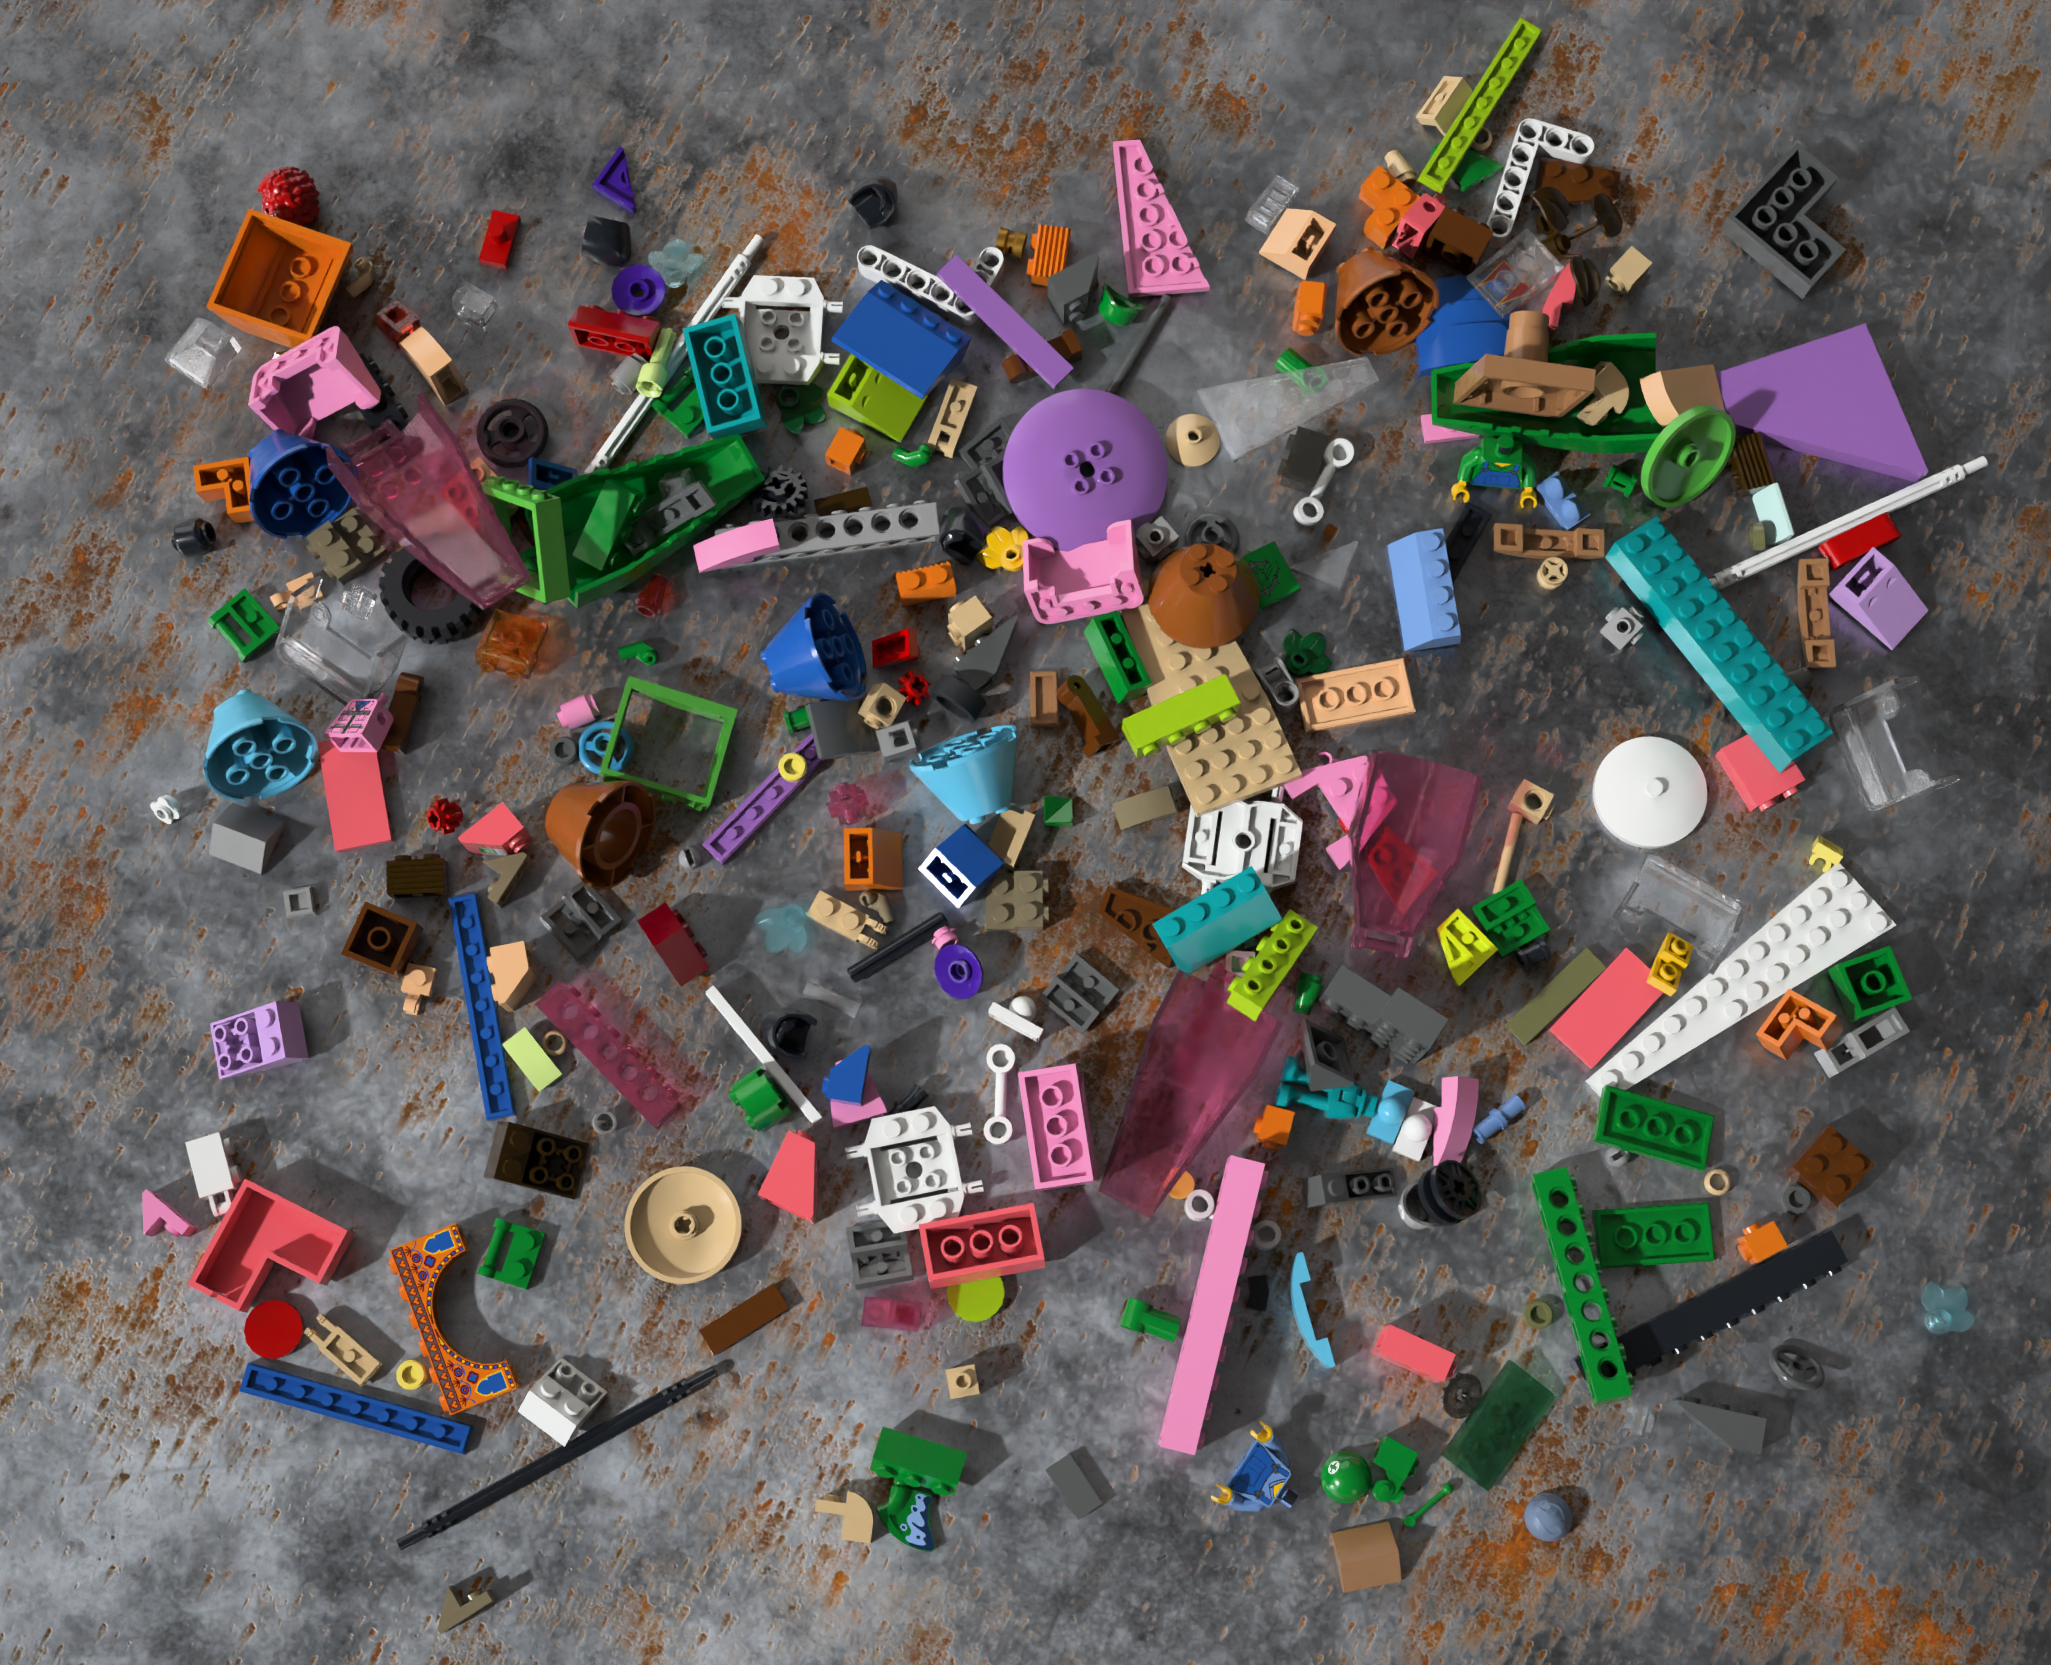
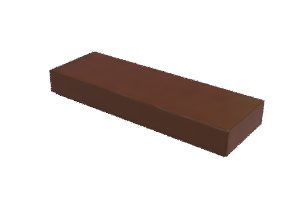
[699,1283,790,1356]

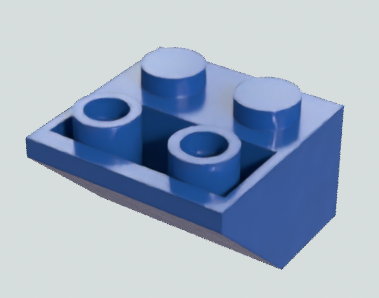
[918,824,1006,908]

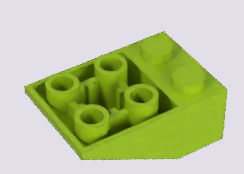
[827,354,927,443]

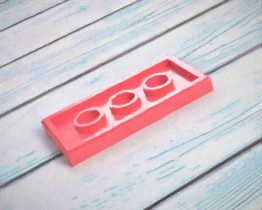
[318,740,393,853]
[1549,947,1664,1069]

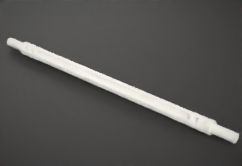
[584,234,764,474]
[1709,456,1988,590]

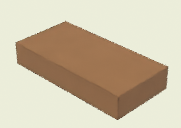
[1030,671,1059,728]

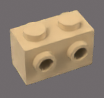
[947,595,992,651]

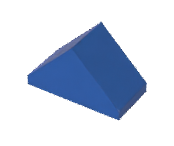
[528,458,577,490]

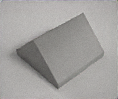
[209,803,285,875]

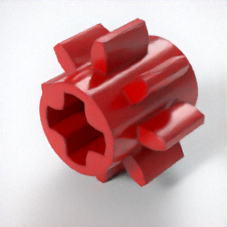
[896,670,931,707]
[427,798,463,835]

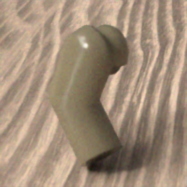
[859,889,896,925]

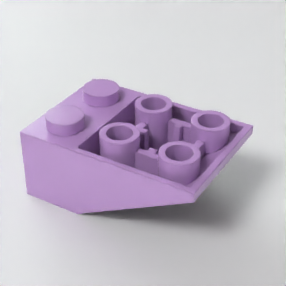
[1828,547,1929,650]
[210,1001,308,1079]

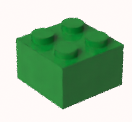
[1828,946,1912,1023]

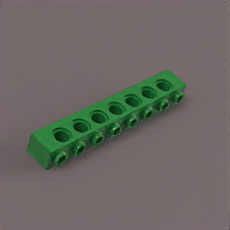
[1530,1167,1635,1407]

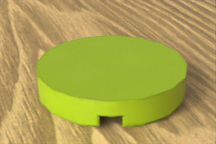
[946,1277,1005,1323]

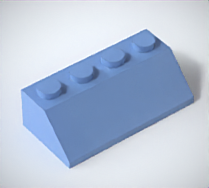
[1387,528,1461,652]

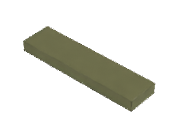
[1504,947,1607,1046]

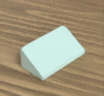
[1752,483,1795,546]

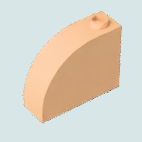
[398,327,467,406]
[1639,364,1725,428]

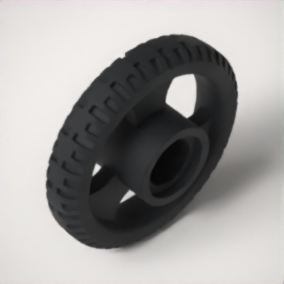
[476,398,549,469]

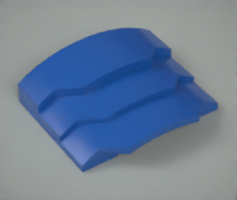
[1415,275,1522,377]

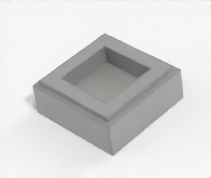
[283,886,317,920]

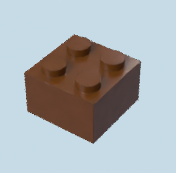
[1423,206,1494,276]
[341,902,424,980]
[1784,1125,1875,1210]

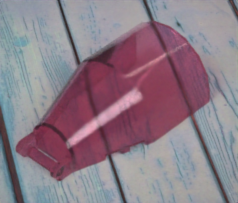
[1348,749,1483,959]

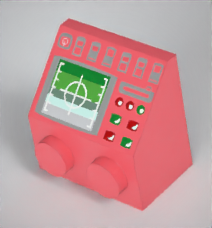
[458,802,533,856]

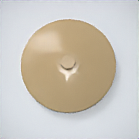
[624,1166,742,1284]

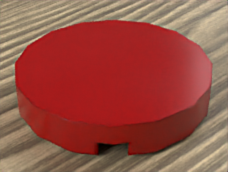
[244,1300,305,1359]

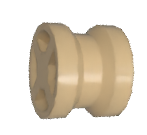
[1537,557,1568,590]

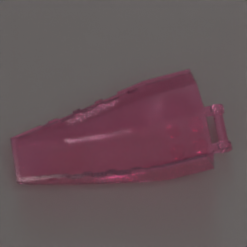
[326,392,531,610]
[1098,962,1283,1218]

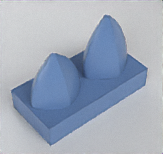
[1533,472,1590,531]

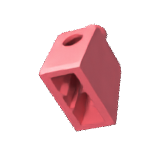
[1391,193,1447,260]

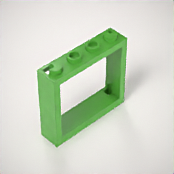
[478,476,571,603]
[598,676,738,811]

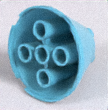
[203,689,318,801]
[909,725,1018,824]

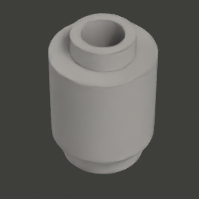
[611,353,648,394]

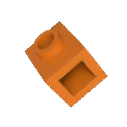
[825,427,868,476]
[1253,1105,1295,1151]
[1737,1221,1788,1264]

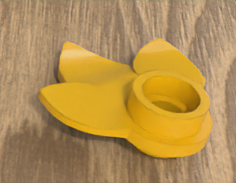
[976,526,1029,572]

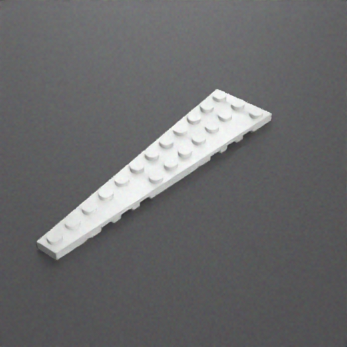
[1586,863,1896,1098]

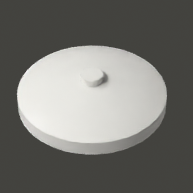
[1593,737,1707,849]

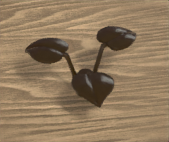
[1530,187,1622,307]

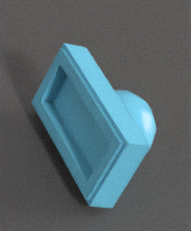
[1366,1080,1415,1145]

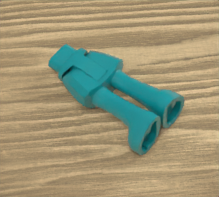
[1274,1055,1378,1119]

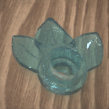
[647,239,702,288]
[753,904,807,954]
[1921,1281,1974,1335]

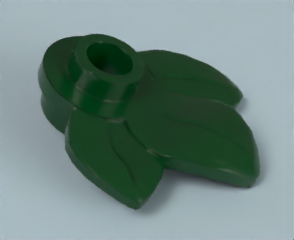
[776,383,826,435]
[1282,629,1333,677]

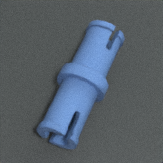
[1472,1094,1526,1144]

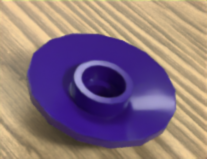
[611,264,666,317]
[934,943,984,999]

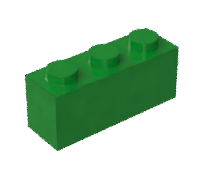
[573,478,644,571]
[1083,610,1152,705]
[870,1427,968,1497]

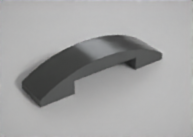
[623,480,717,556]

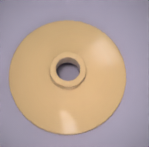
[1165,414,1220,467]

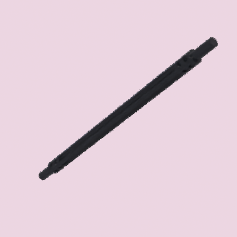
[396,1366,718,1550]

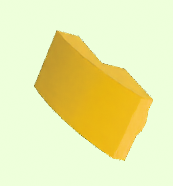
[1646,932,1694,996]

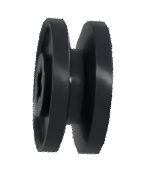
[1418,1160,1482,1226]

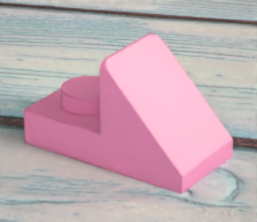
[142,1189,197,1237]

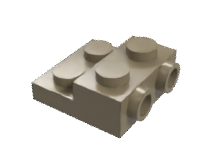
[306,507,388,585]
[986,871,1049,931]

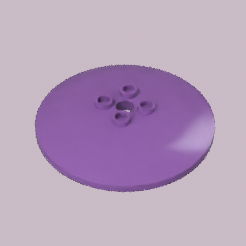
[1002,389,1168,552]

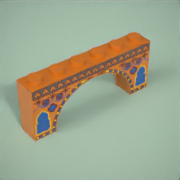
[388,1223,521,1416]

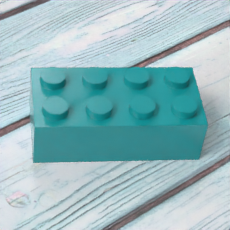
[682,314,768,439]

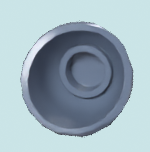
[1524,1493,1573,1542]

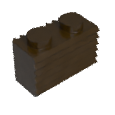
[1726,432,1777,498]
[386,854,448,899]

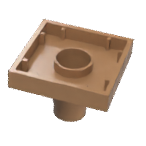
[1453,310,1596,419]

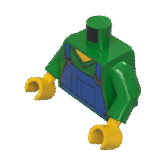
[1451,434,1537,508]

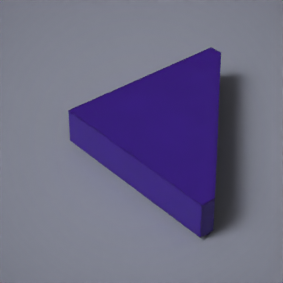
[592,146,636,214]

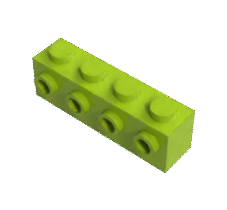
[1122,674,1241,758]
[1226,909,1318,1022]

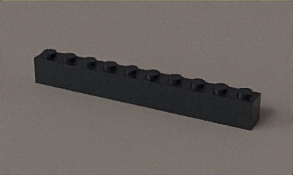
[1569,1230,1848,1392]

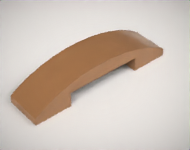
[1494,523,1604,560]
[1797,558,1836,669]

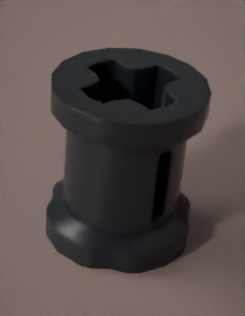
[1514,937,1552,973]

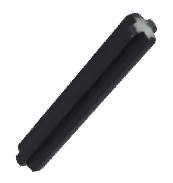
[847,912,949,983]

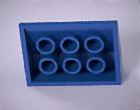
[831,280,972,399]

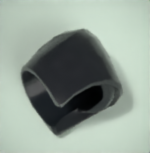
[846,175,898,229]
[581,215,631,269]
[939,506,991,566]
[760,1007,817,1059]

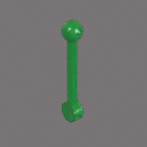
[1404,1483,1454,1527]

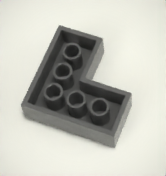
[1720,143,1846,299]
[1318,965,1449,1064]

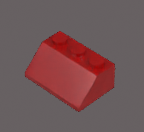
[568,305,661,361]

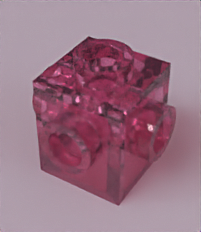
[826,782,869,826]

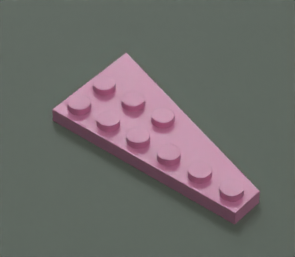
[1113,139,1210,298]

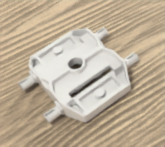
[722,275,843,385]
[1182,786,1303,896]
[845,1106,984,1234]

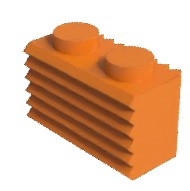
[1027,224,1071,286]
[1292,280,1327,336]
[896,561,956,607]

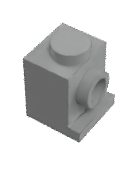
[876,721,921,763]

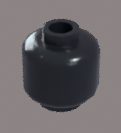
[171,518,216,557]

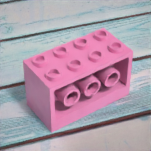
[1018,1063,1100,1191]

